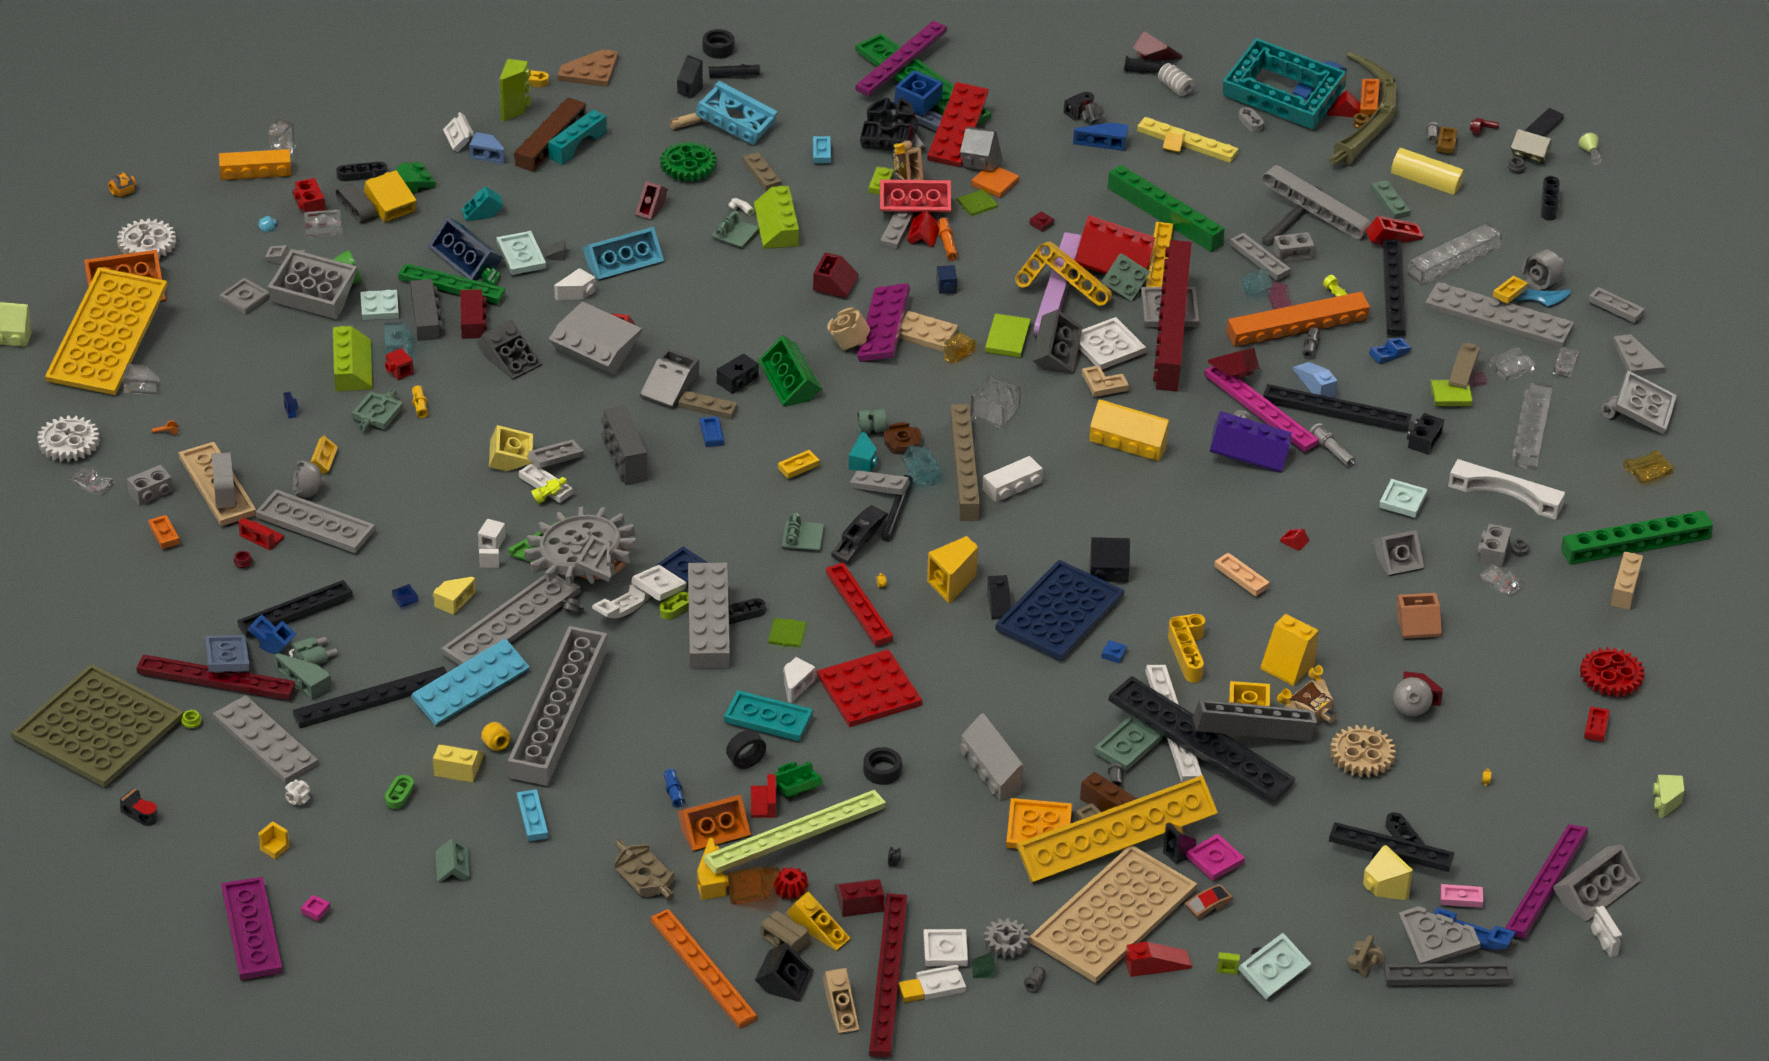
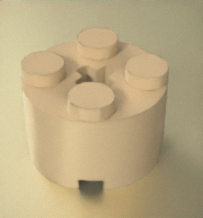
[827,308,870,351]

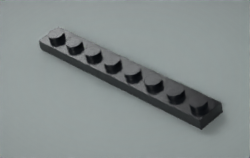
[1382,239,1405,336]
[1263,384,1412,431]
[292,666,447,729]

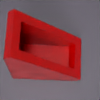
[1328,90,1361,117]

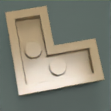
[1082,366,1129,397]

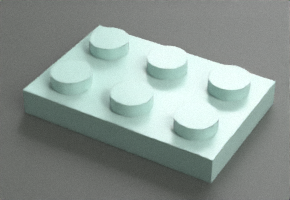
[497,231,546,275]
[1238,933,1311,1000]

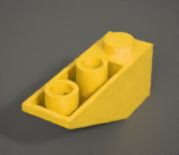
[697,838,729,900]
[786,891,850,951]

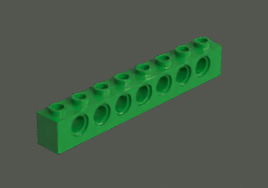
[1561,510,1713,565]

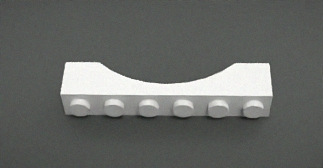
[1448,459,1565,520]

